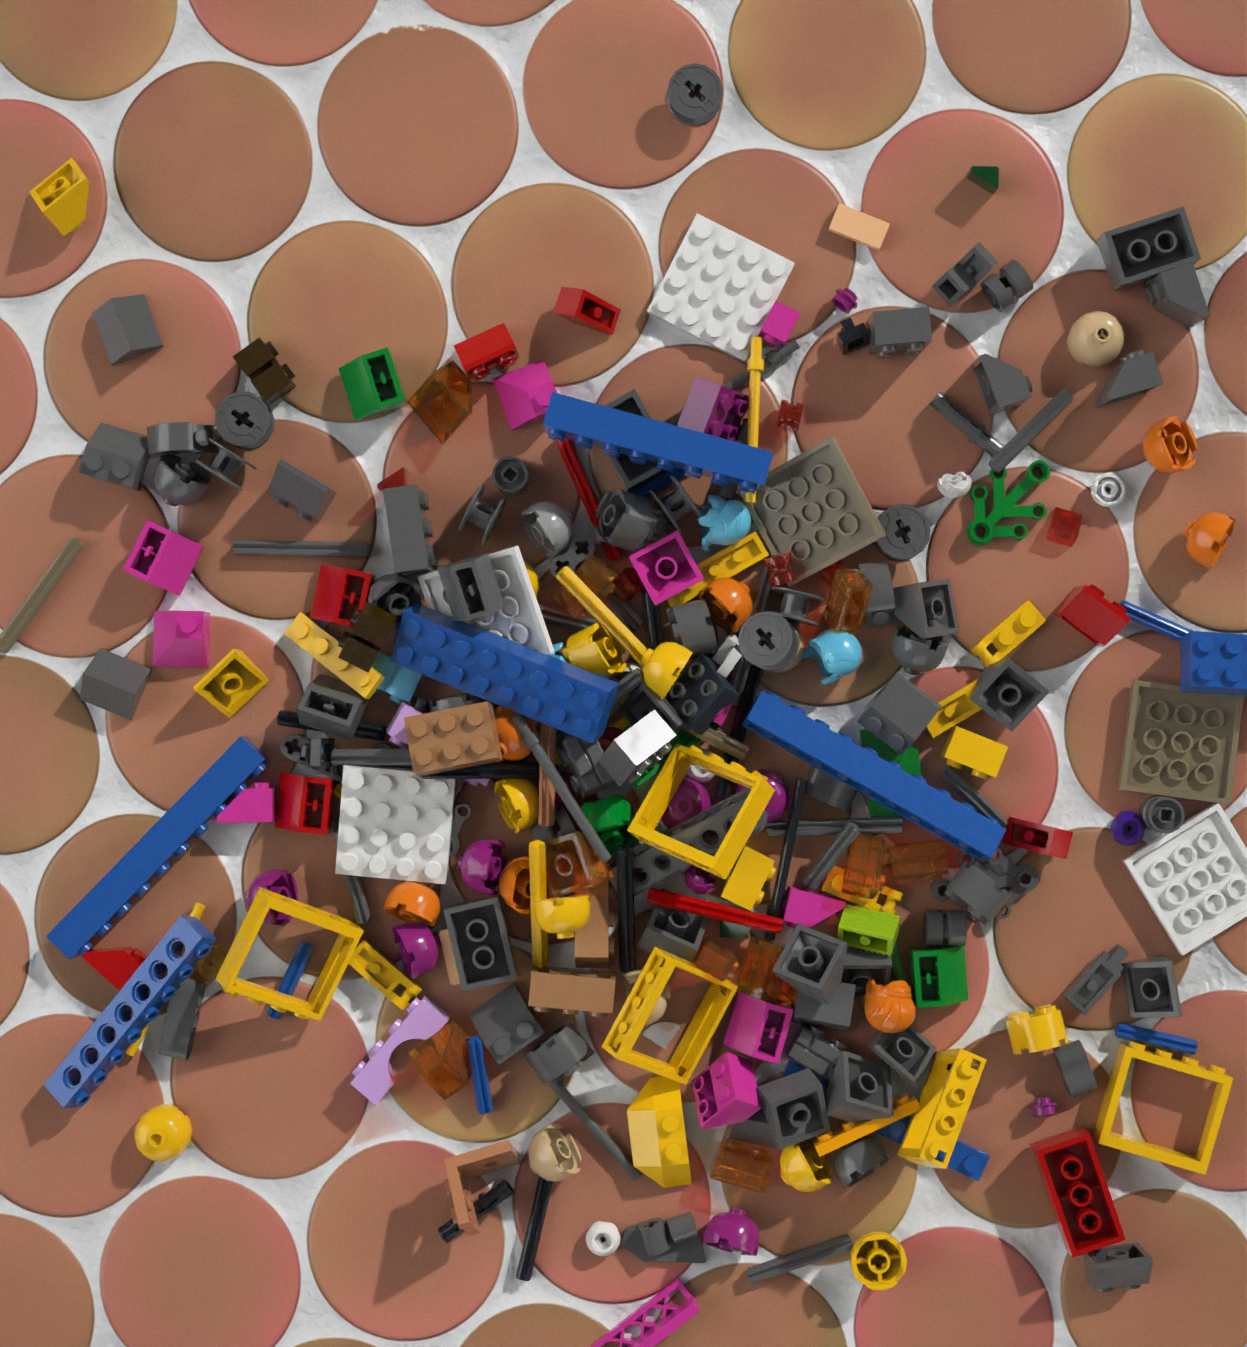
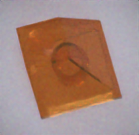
[407,360,472,444]
[544,831,613,898]

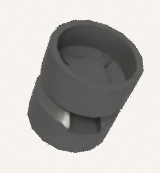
[980,260,1033,312]
[492,456,530,496]
[1139,795,1185,833]
[530,805,580,855]
[922,909,967,946]

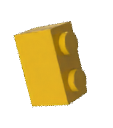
[940,726,1008,780]
[720,845,777,911]

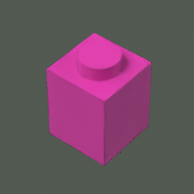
[759,301,800,348]

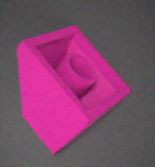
[492,359,557,430]
[629,530,704,606]
[153,611,210,668]

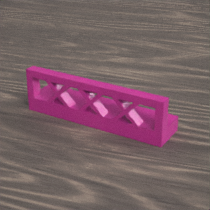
[591,1277,700,1347]

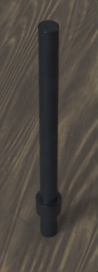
[764,778,807,941]

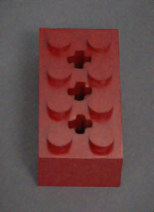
[1030,1126,1126,1258]

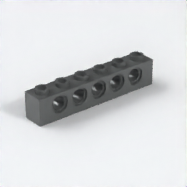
[605,788,767,897]

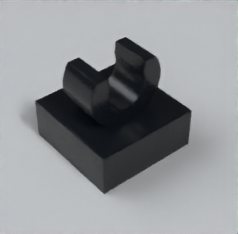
[838,318,869,355]
[300,738,335,766]

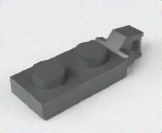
[1062,944,1129,1016]

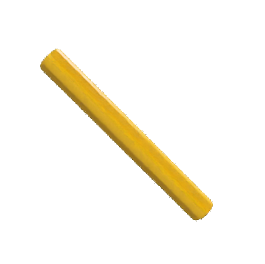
[556,566,648,668]
[529,840,549,968]

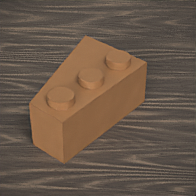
[574,875,614,968]

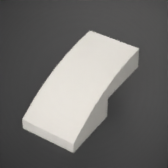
[712,633,742,678]

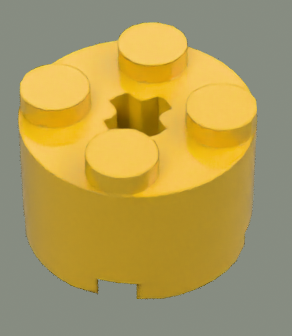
[562,622,627,679]
[1005,1004,1069,1055]

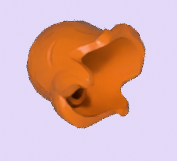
[861,979,916,1033]

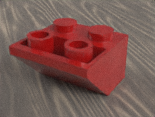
[453,323,519,381]
[310,564,375,627]
[1055,584,1131,647]
[275,772,336,835]

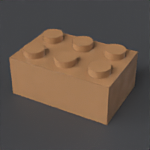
[404,701,503,776]
[528,966,616,1017]

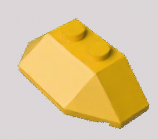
[627,1076,692,1188]

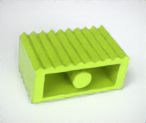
[837,904,900,957]

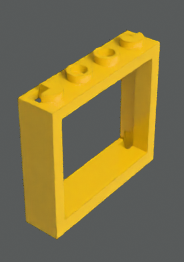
[627,743,775,880]
[216,887,364,1021]
[601,947,738,1085]
[1092,1041,1234,1175]
[897,1048,987,1169]

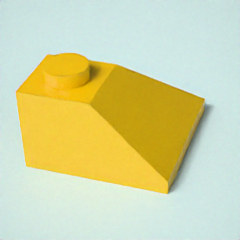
[29,158,89,236]

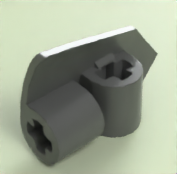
[620,1211,707,1263]

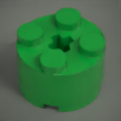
[581,794,639,858]

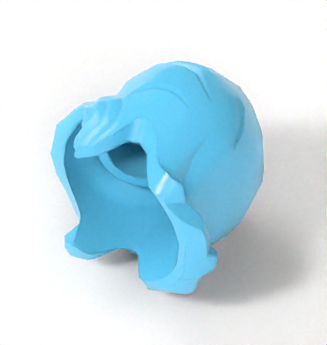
[698,494,751,551]
[803,628,862,685]

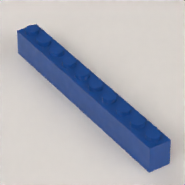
[741,691,1006,863]
[46,736,269,960]

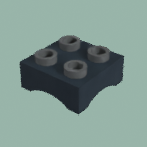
[666,653,740,735]

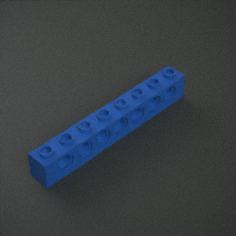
[44,915,216,1108]

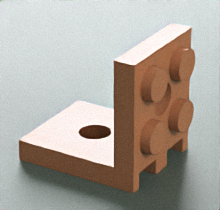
[444,1140,521,1236]

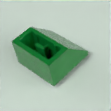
[338,347,408,421]
[908,945,968,1008]

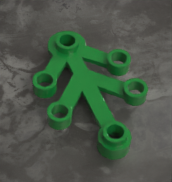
[966,460,1050,546]

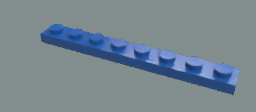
[780,1060,990,1181]

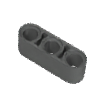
[159,978,206,1061]

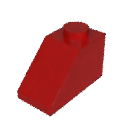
[553,287,621,335]
[1003,817,1073,859]
[81,947,147,991]

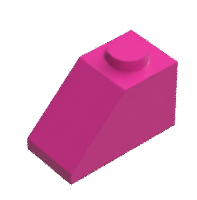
[217,782,277,823]
[782,886,846,929]

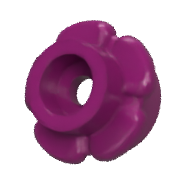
[832,288,858,314]
[1030,1097,1057,1117]

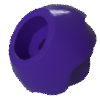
[1110,811,1146,846]

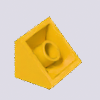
[193,649,269,719]

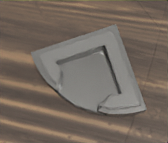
[642,1021,680,1049]

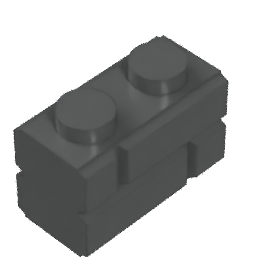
[558,736,615,798]
[785,1024,850,1081]

